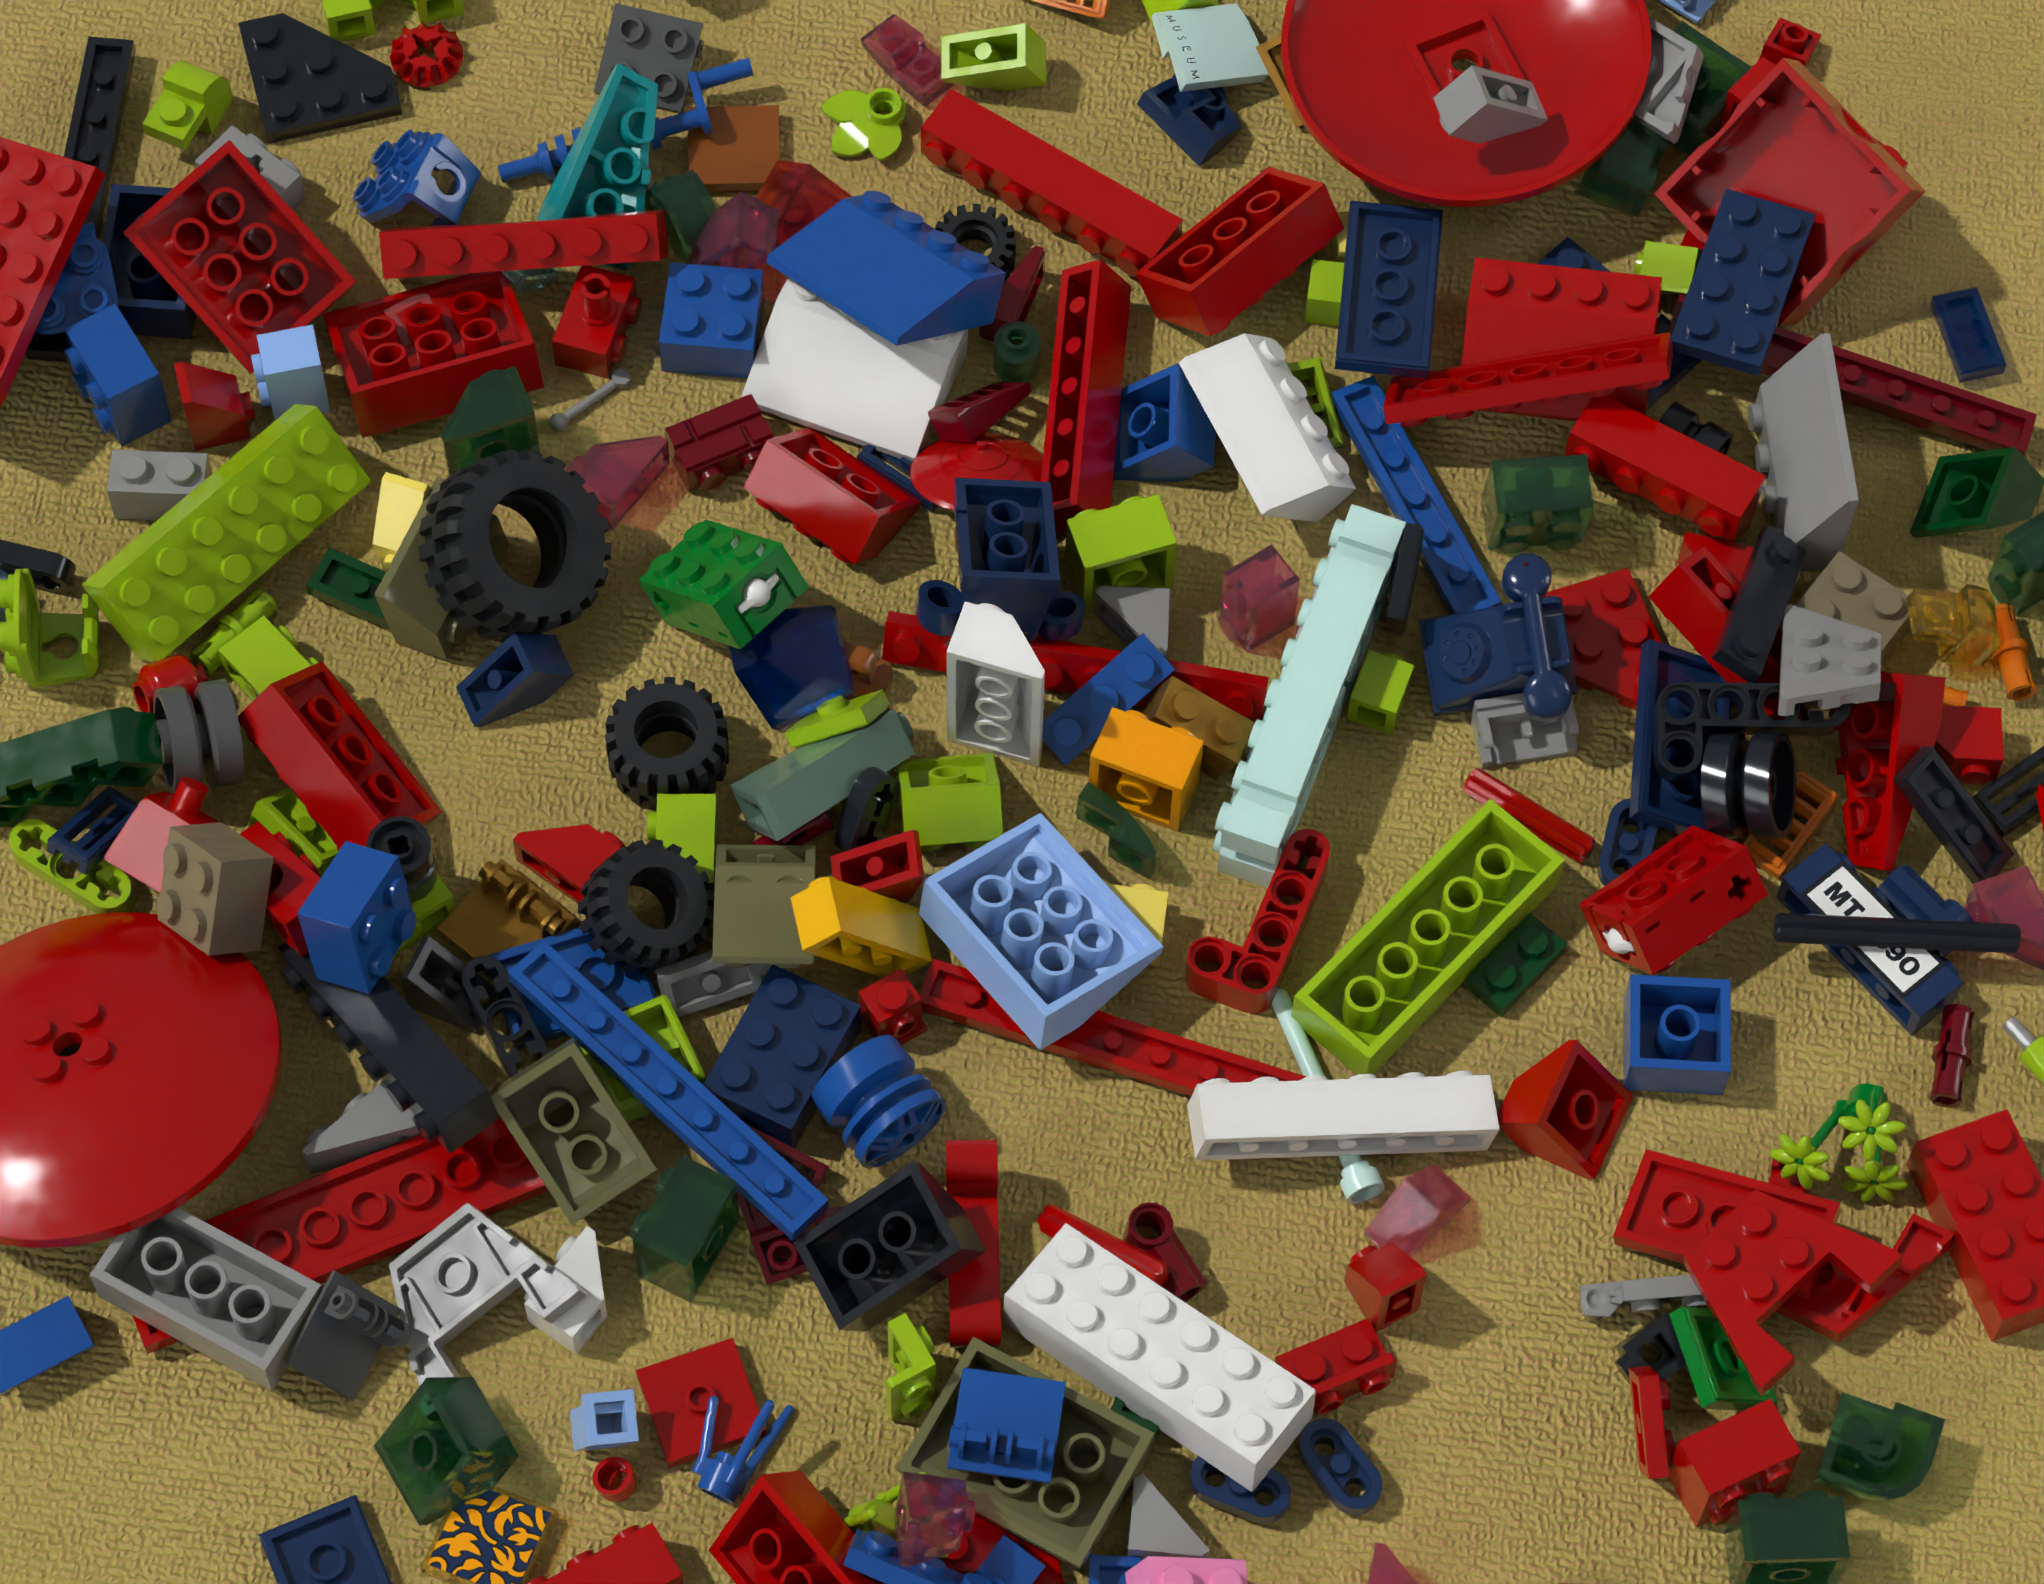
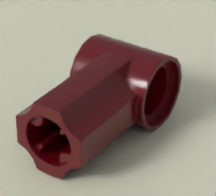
[1123,1202,1207,1302]

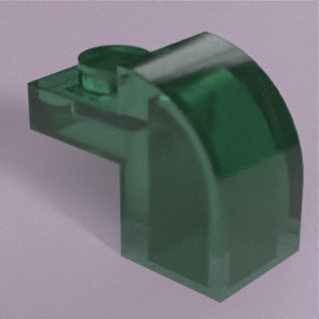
[645,169,730,264]

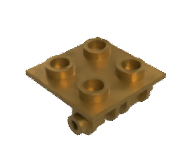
[436,859,576,959]

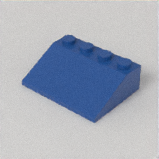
[766,191,1006,346]

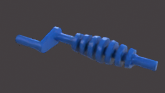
[498,58,754,183]

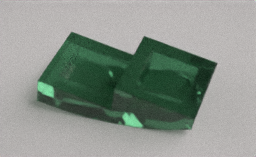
[1077,782,1156,880]

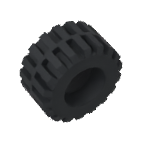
[605,677,729,811]
[578,839,714,975]

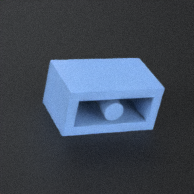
[251,324,331,420]

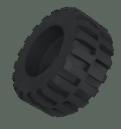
[419,449,611,641]

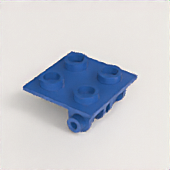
[947,1367,1066,1484]

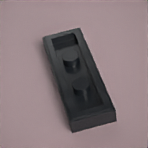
[1893,746,2014,887]

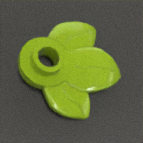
[821,88,907,161]

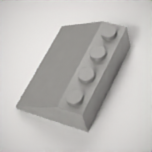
[1748,333,1859,572]

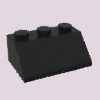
[793,1161,986,1332]

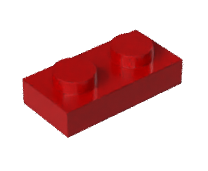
[1628,1365,1675,1479]

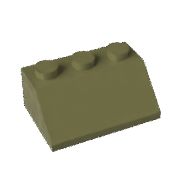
[374,477,508,659]

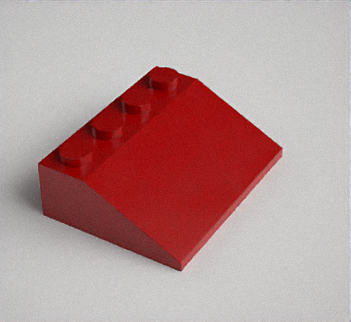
[123,140,356,375]
[1461,257,1663,421]
[323,271,544,438]

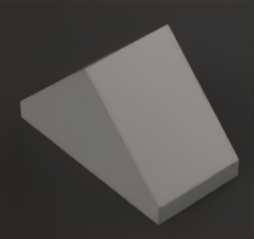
[1094,586,1170,658]
[1127,1472,1210,1560]

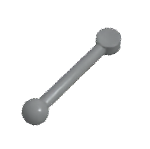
[549,369,631,431]

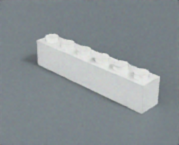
[1187,1071,1500,1161]

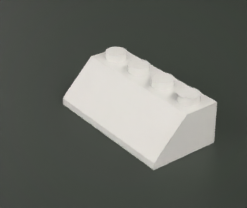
[1179,333,1356,523]
[947,601,1045,767]

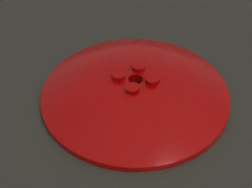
[1281,0,1652,207]
[0,912,282,1248]

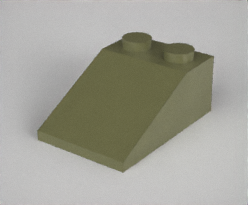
[489,1037,657,1225]

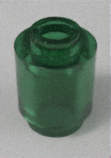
[993,321,1041,383]

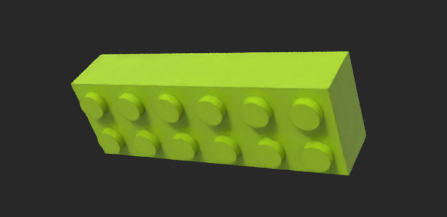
[81,404,371,662]
[1291,799,1565,1075]

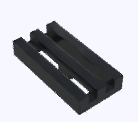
[1972,746,2044,838]

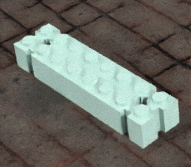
[1212,504,1406,888]

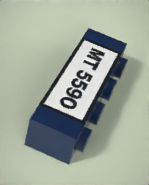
[1776,843,1963,1036]

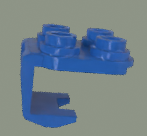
[353,130,481,226]
[35,223,118,335]

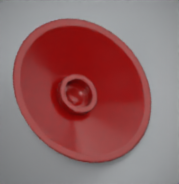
[910,432,1043,511]

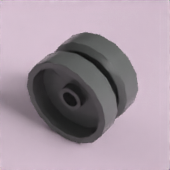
[153,679,244,794]

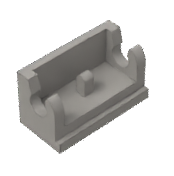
[1471,693,1579,769]

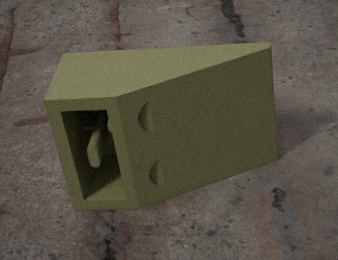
[712,844,816,968]

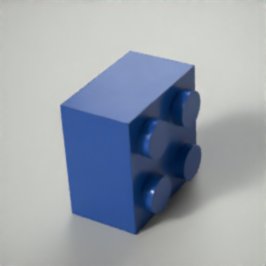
[659,262,765,379]
[63,304,172,446]
[297,841,416,994]
[1623,974,1731,1095]

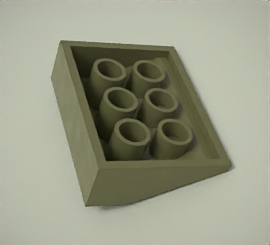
[897,1337,1155,1570]

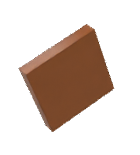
[687,105,781,193]

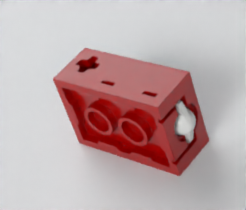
[1579,825,1768,975]

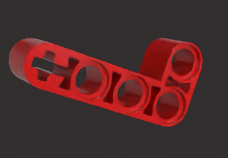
[1185,829,1330,1014]
[946,1139,1001,1348]

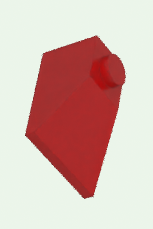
[1497,1040,1634,1180]

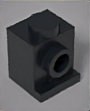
[1614,1312,1687,1384]

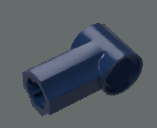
[1877,864,1974,957]

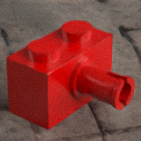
[552,265,642,379]

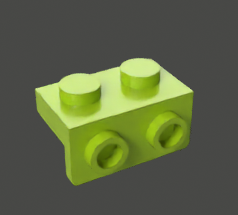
[886,1313,936,1421]

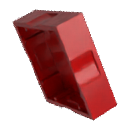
[1654,58,1926,325]

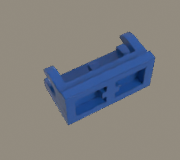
[0,1296,94,1395]

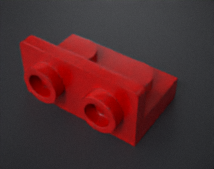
[1275,1318,1397,1415]

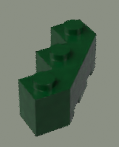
[0,707,163,827]

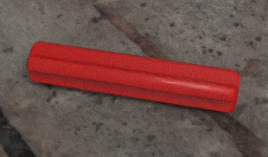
[1463,768,1595,862]
[1037,1205,1170,1287]

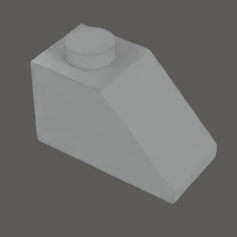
[1433,65,1548,144]

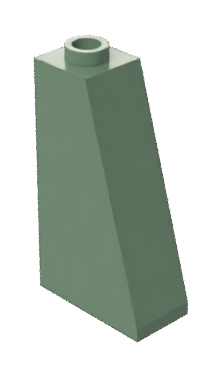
[729,708,915,841]

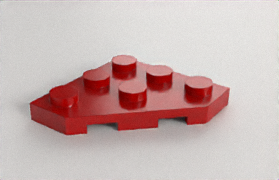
[1545,568,1662,711]

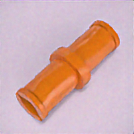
[1984,604,2038,701]

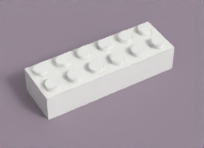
[1003,1223,1316,1492]

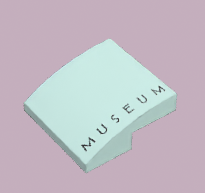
[1151,3,1269,92]

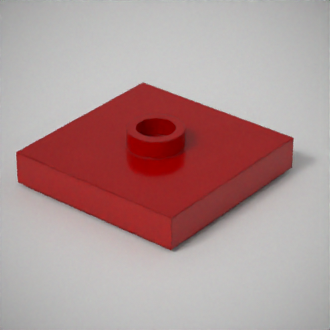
[636,1338,766,1468]

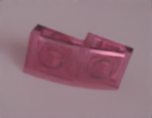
[860,14,955,107]

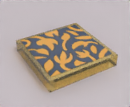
[421,1474,559,1584]

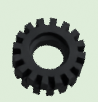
[935,204,1016,282]

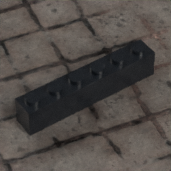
[278,942,499,1154]

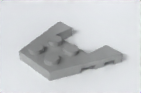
[388,1203,587,1417]

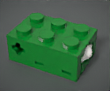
[638,519,809,650]

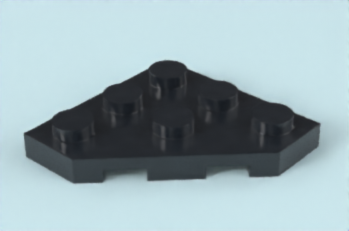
[238,13,402,144]

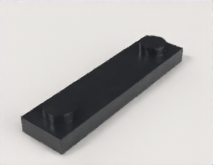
[1712,525,1807,683]

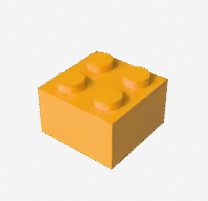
[1088,707,1204,832]

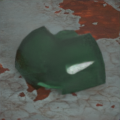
[1813,1392,1945,1503]

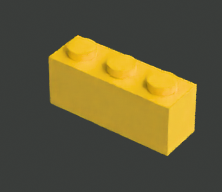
[790,876,932,978]

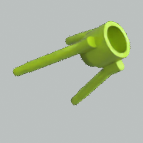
[843,1471,949,1558]

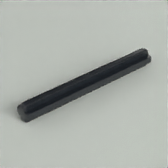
[1773,913,2021,953]

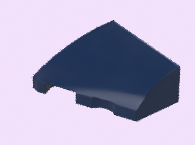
[1137,73,1242,166]

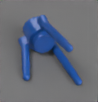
[692,1396,795,1504]

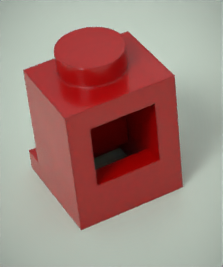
[858,968,927,1045]

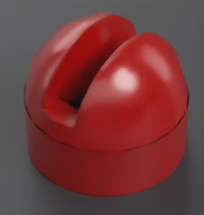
[592,1457,637,1503]

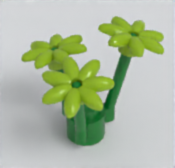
[1770,1083,1908,1203]

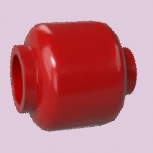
[133,654,208,713]

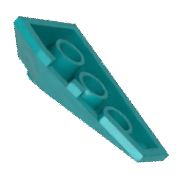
[536,63,658,270]

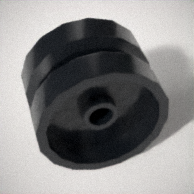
[1701,731,1797,839]

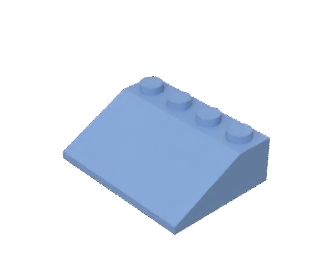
[919,813,1164,1050]

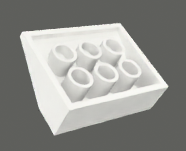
[741,277,968,462]

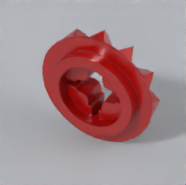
[390,21,463,87]

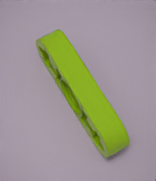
[9,819,135,914]

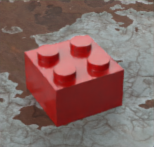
[1668,1398,1801,1527]

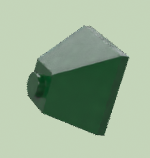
[1909,447,2044,538]

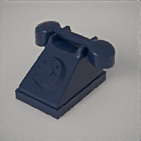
[915,478,1086,642]
[1418,553,1578,723]

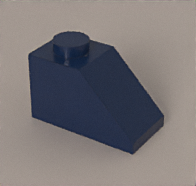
[456,632,574,727]

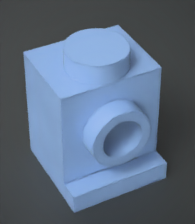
[569,1389,639,1452]

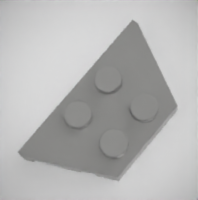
[1633,17,1704,144]
[1778,604,1881,716]

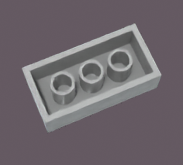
[90,1208,323,1391]

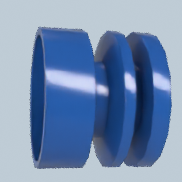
[811,1034,946,1169]

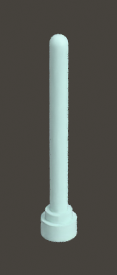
[1271,988,1385,1204]

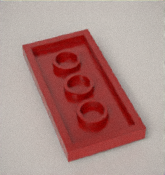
[1613,1149,1841,1299]

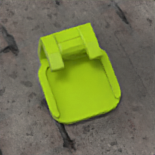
[0,568,99,688]

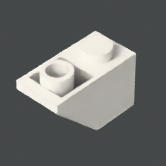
[524,1226,607,1355]

